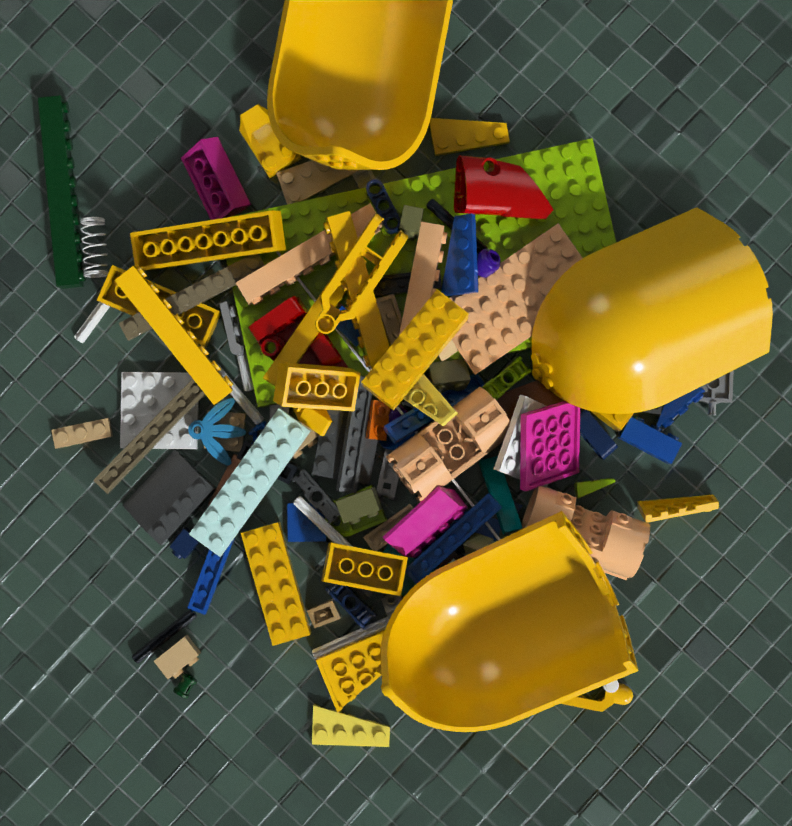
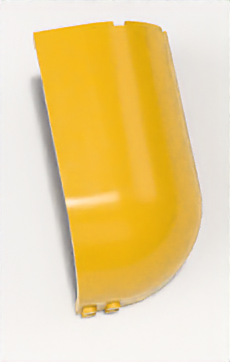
[267,0,453,170]
[531,207,773,414]
[380,511,639,732]

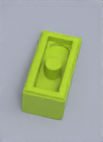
[574,478,615,498]

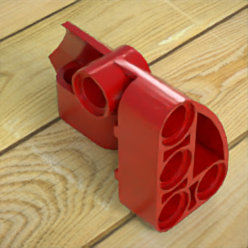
[454,156,553,219]
[248,296,348,368]

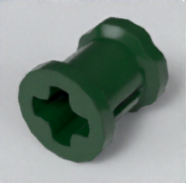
[173,673,198,699]

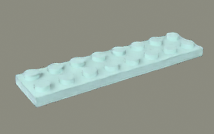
[189,408,311,557]

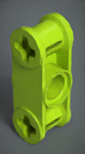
[482,356,532,400]

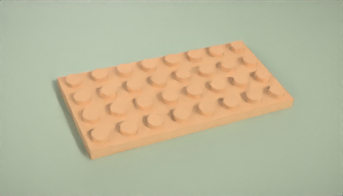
[449,223,583,375]

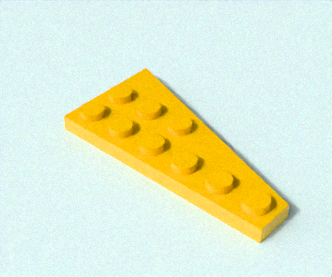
[316,630,385,713]

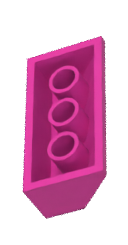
[181,137,251,220]
[383,486,468,558]

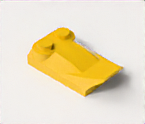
[239,104,302,178]

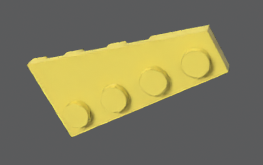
[403,374,458,426]
[312,704,390,747]

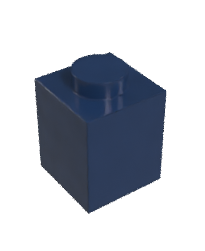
[170,528,199,559]

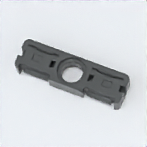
[292,470,341,524]

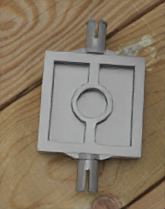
[699,370,734,415]

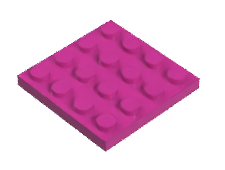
[520,401,580,491]

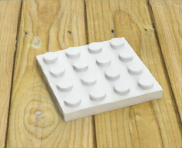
[120,372,199,449]
[494,395,548,487]

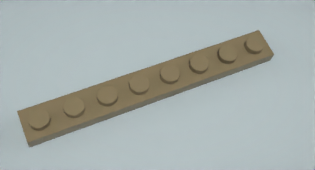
[119,254,265,341]
[93,379,205,494]

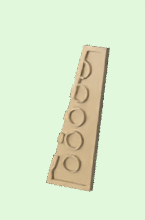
[277,160,359,204]

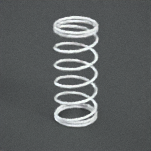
[80,217,109,278]

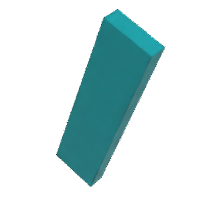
[479,456,522,534]

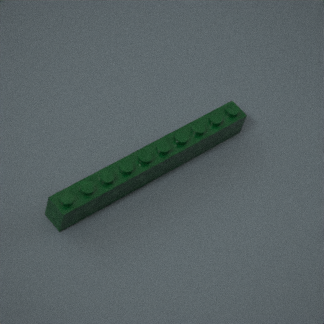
[38,95,86,289]

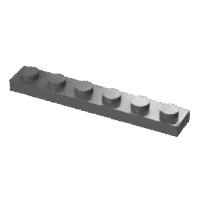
[336,376,372,493]

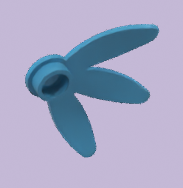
[188,398,246,466]

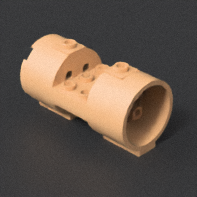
[386,387,510,503]
[519,486,650,580]

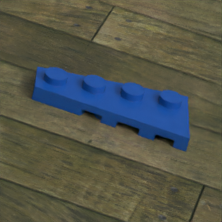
[441,213,478,296]

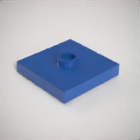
[287,503,326,542]

